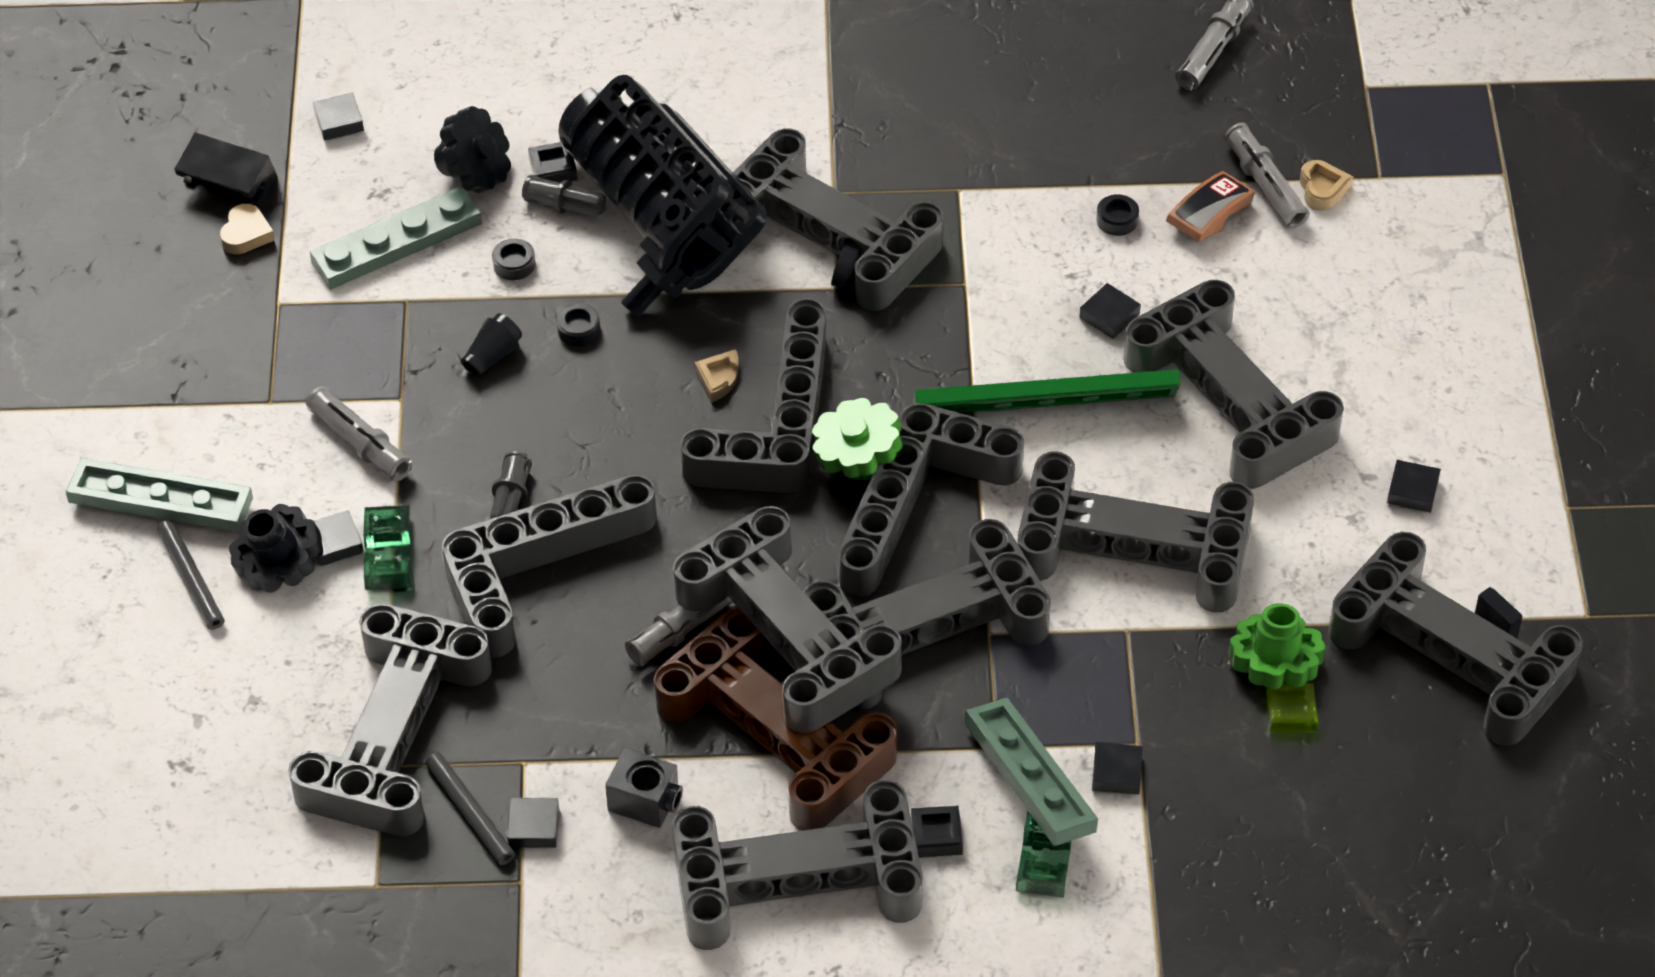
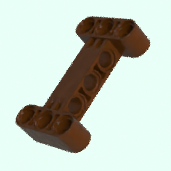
[654,607,897,831]

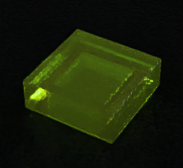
[1265,683,1318,733]

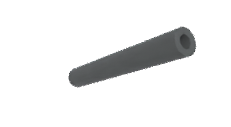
[157,520,225,630]
[425,752,515,865]

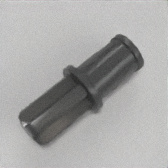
[522,174,606,218]
[490,451,532,519]

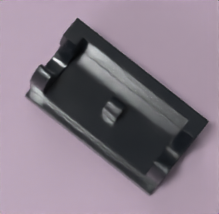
[174,132,278,206]

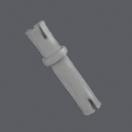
[1175,0,1254,90]
[1224,122,1310,229]
[306,386,412,482]
[625,597,732,667]

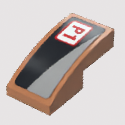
[1166,171,1256,242]

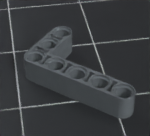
[680,298,826,493]
[839,403,1024,597]
[442,475,657,658]

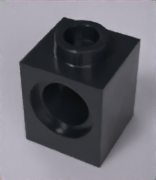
[605,748,683,828]

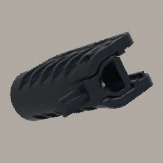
[558,75,767,318]

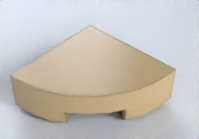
[695,349,739,403]

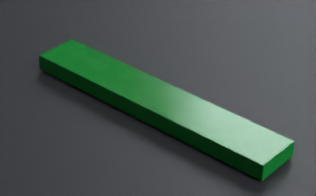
[912,369,1181,414]

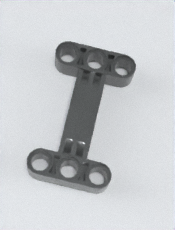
[729,128,943,311]
[1124,280,1344,489]
[1017,451,1254,613]
[673,506,902,733]
[803,519,1051,710]
[1328,531,1583,746]
[288,604,492,837]
[672,779,923,950]

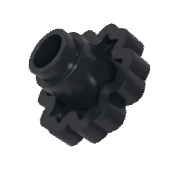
[434,106,511,194]
[229,504,323,593]

